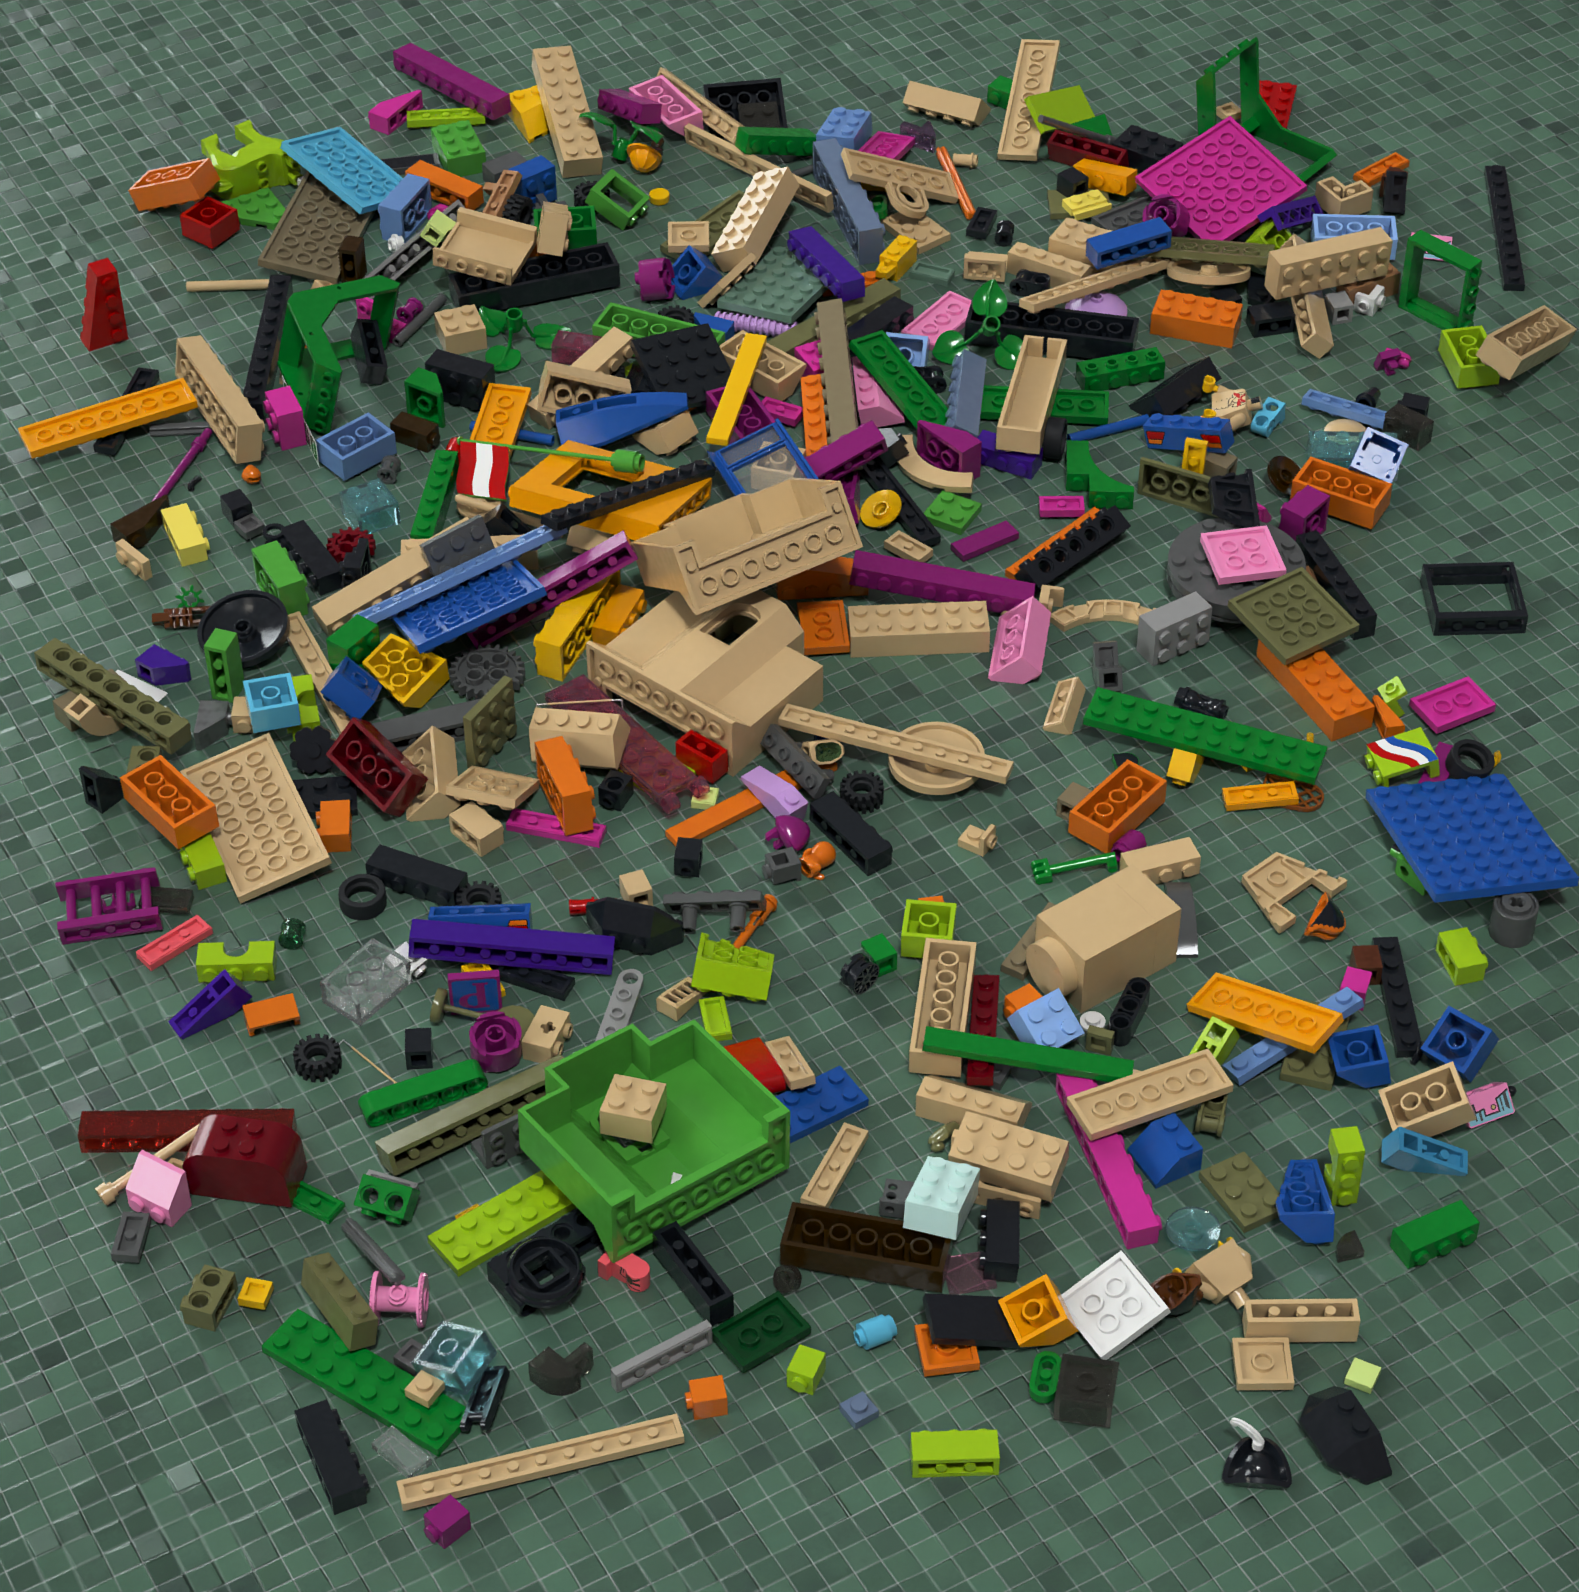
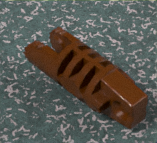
[152,606,210,629]

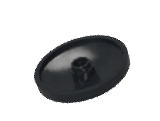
[197,590,290,668]

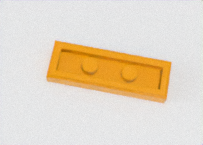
[1222,781,1299,811]

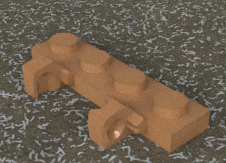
[482,170,522,218]

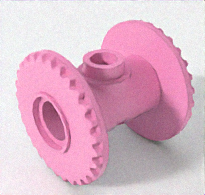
[369,1271,429,1328]

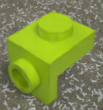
[1377,676,1408,717]

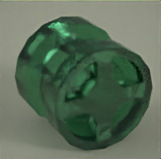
[278,918,306,950]

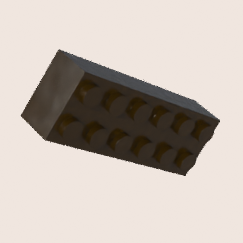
[780,1202,953,1293]

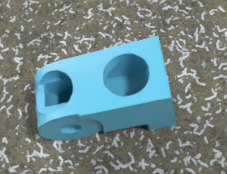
[1250,397,1286,437]

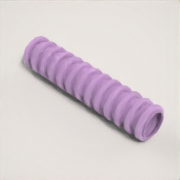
[714,311,798,337]

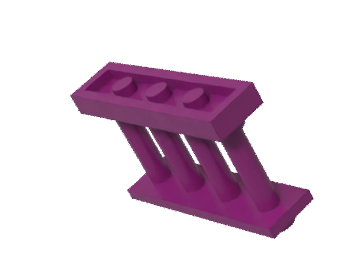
[55,867,163,945]

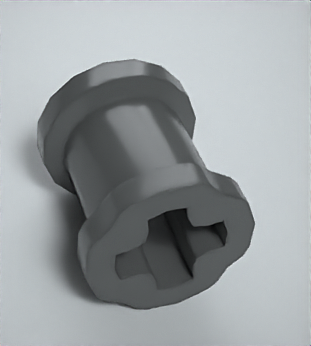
[377,455,401,484]

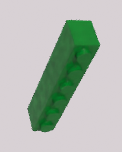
[410,450,459,539]

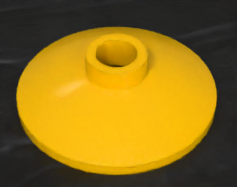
[860,490,902,528]

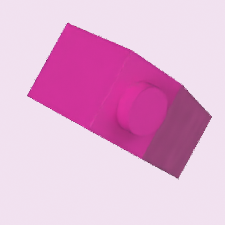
[368,90,423,135]

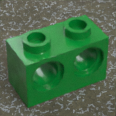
[354,1174,421,1225]

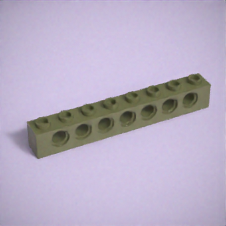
[34,638,192,755]

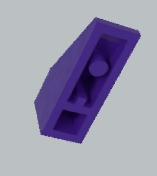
[168,969,252,1040]

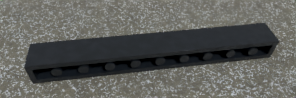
[243,274,293,424]

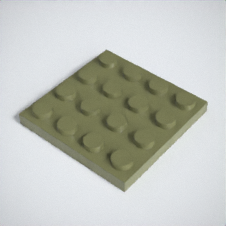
[1227,567,1360,666]

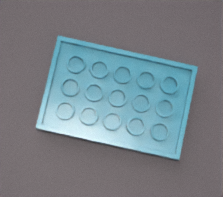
[280,127,403,214]

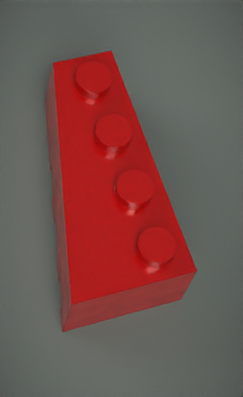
[80,258,128,352]

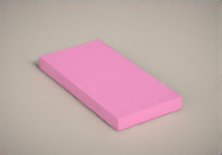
[901,291,972,351]

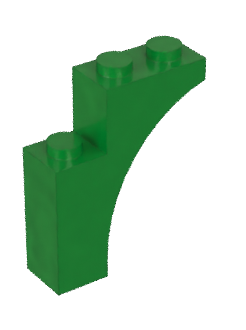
[1066,440,1134,509]

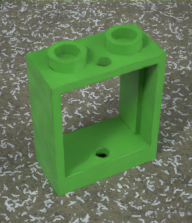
[585,169,650,231]

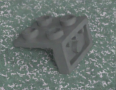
[471,1114,524,1169]

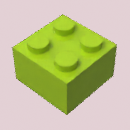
[901,899,957,958]

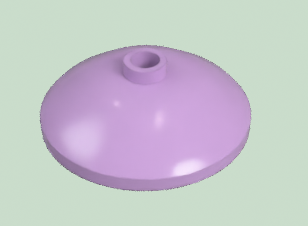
[1065,290,1128,316]

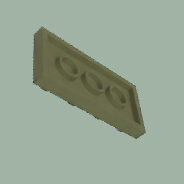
[1280,999,1350,1091]

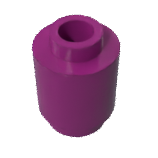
[1111,829,1147,863]

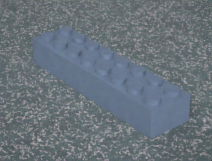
[813,138,886,265]

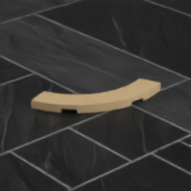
[897,434,974,493]
[1050,600,1156,632]

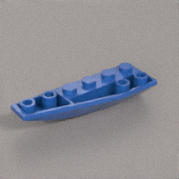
[556,392,689,448]

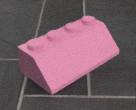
[629,75,704,136]
[852,356,905,427]
[988,596,1051,684]

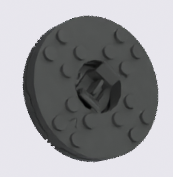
[1166,518,1306,624]

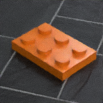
[797,600,850,655]

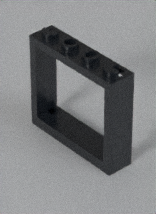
[1420,562,1528,636]

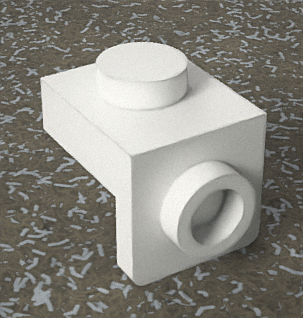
[1354,284,1386,317]

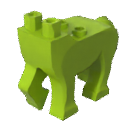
[201,119,303,200]

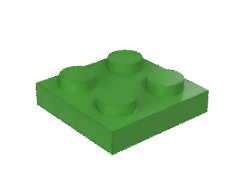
[924,490,982,535]

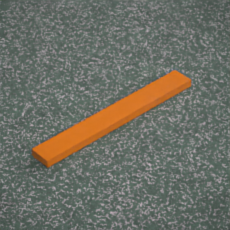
[665,751,837,846]

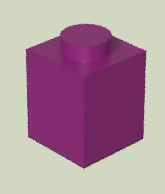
[423,1494,471,1549]

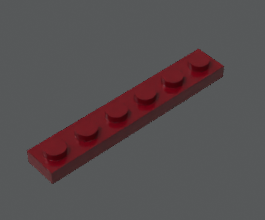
[967,974,1000,1086]

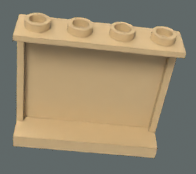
[433,207,537,286]

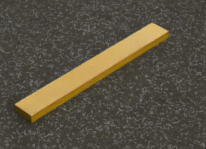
[706,333,767,446]

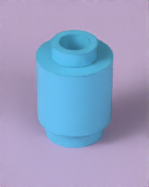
[853,1314,897,1350]

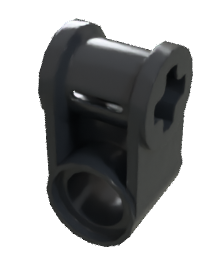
[1009,269,1050,297]
[913,365,947,394]

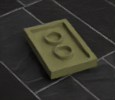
[1199,1151,1280,1233]

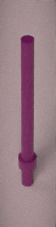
[151,428,213,502]

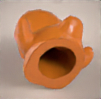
[799,841,836,880]

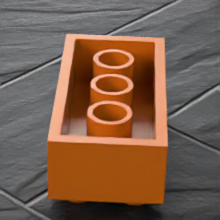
[128,158,220,211]
[1150,289,1243,349]
[1290,456,1393,529]
[534,736,596,836]
[120,755,219,850]
[1068,759,1167,853]

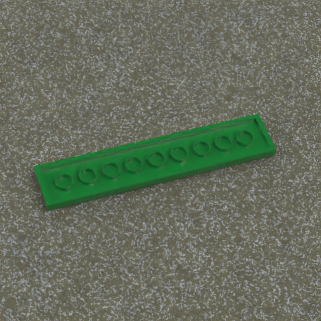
[1083,687,1328,785]

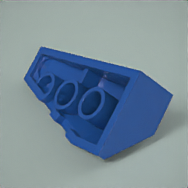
[1276,1159,1335,1244]

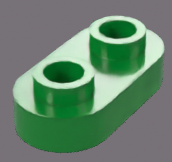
[868,195,888,221]
[1029,1351,1062,1403]

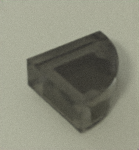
[1336,1230,1365,1262]

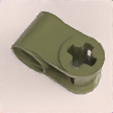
[1195,1094,1228,1137]

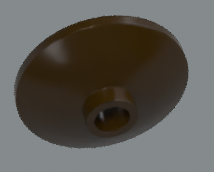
[1267,456,1301,496]

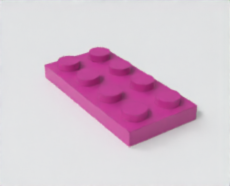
[858,131,915,160]

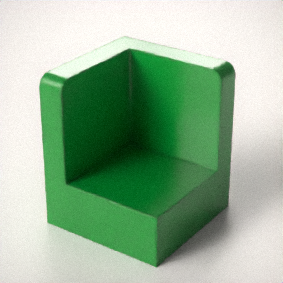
[861,933,897,978]

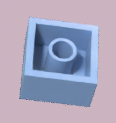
[1007,988,1085,1048]

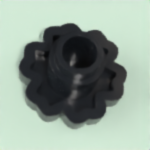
[289,725,336,774]

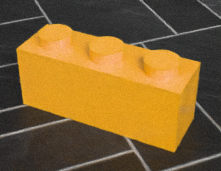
[1073,158,1137,196]
[592,584,647,646]

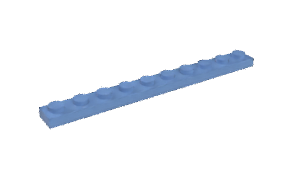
[352,525,568,624]

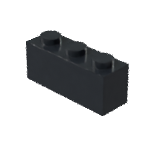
[350,318,388,385]
[979,1199,1020,1282]

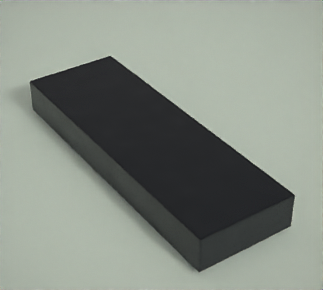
[498,965,575,1001]

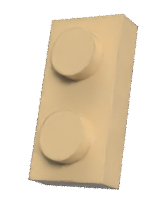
[884,530,933,563]
[116,539,152,581]

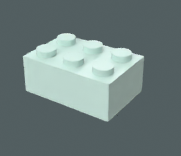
[903,1156,980,1240]

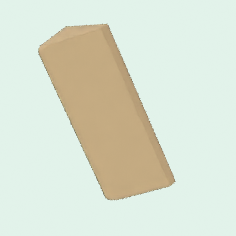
[1043,677,1086,735]

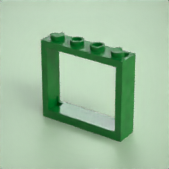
[1398,230,1482,330]

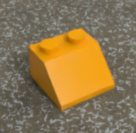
[998,1274,1078,1347]

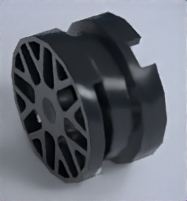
[840,953,879,994]

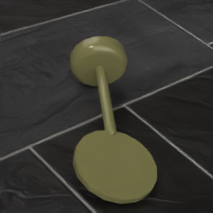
[430,987,535,1039]

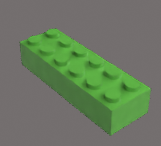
[592,302,725,357]

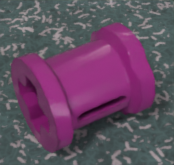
[396,297,423,324]

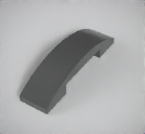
[1164,882,1198,958]

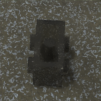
[1383,403,1434,452]

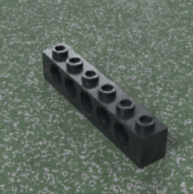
[1014,505,1131,595]
[487,1209,602,1301]

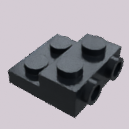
[339,538,372,589]

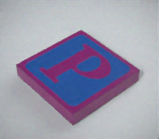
[447,970,503,1015]

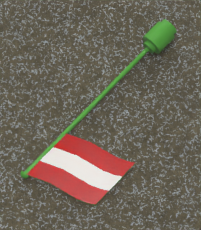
[456,436,645,502]

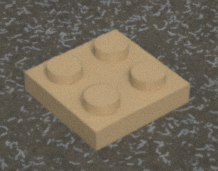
[668,221,709,253]
[1231,1337,1294,1390]

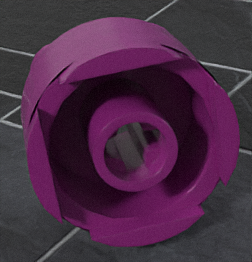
[1142,194,1190,237]
[635,257,675,301]
[469,1011,522,1073]

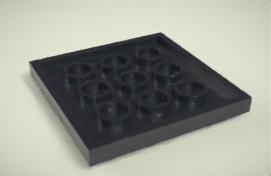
[630,323,731,408]

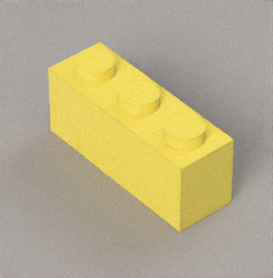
[161,503,210,567]

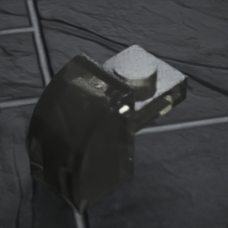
[528,1342,594,1396]

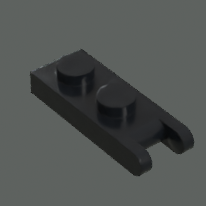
[460,1365,510,1432]

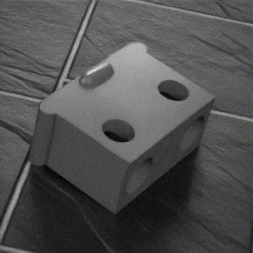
[879,1179,915,1219]

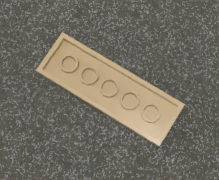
[1066,1049,1234,1141]

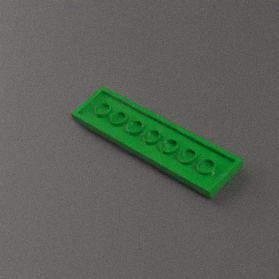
[262,1309,466,1457]

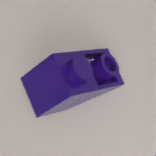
[135,644,191,686]

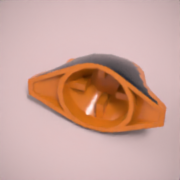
[1304,892,1346,940]

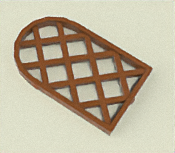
[1263,773,1324,812]

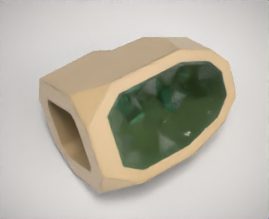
[801,739,845,765]

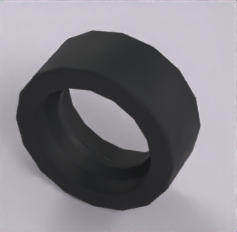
[1043,416,1067,460]
[1445,739,1495,779]
[338,874,387,920]

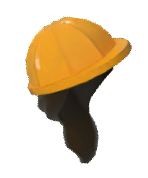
[627,139,664,173]

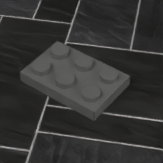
[419,514,495,577]

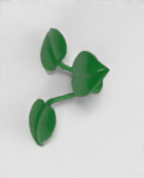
[579,112,664,161]
[932,279,1023,370]
[478,306,571,372]

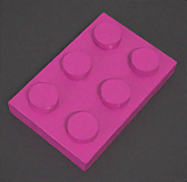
[1409,676,1496,734]

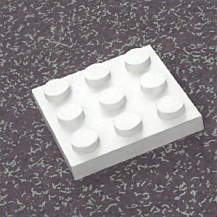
[1061,1250,1171,1363]

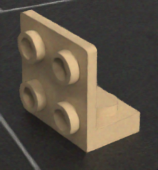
[963,251,1008,282]

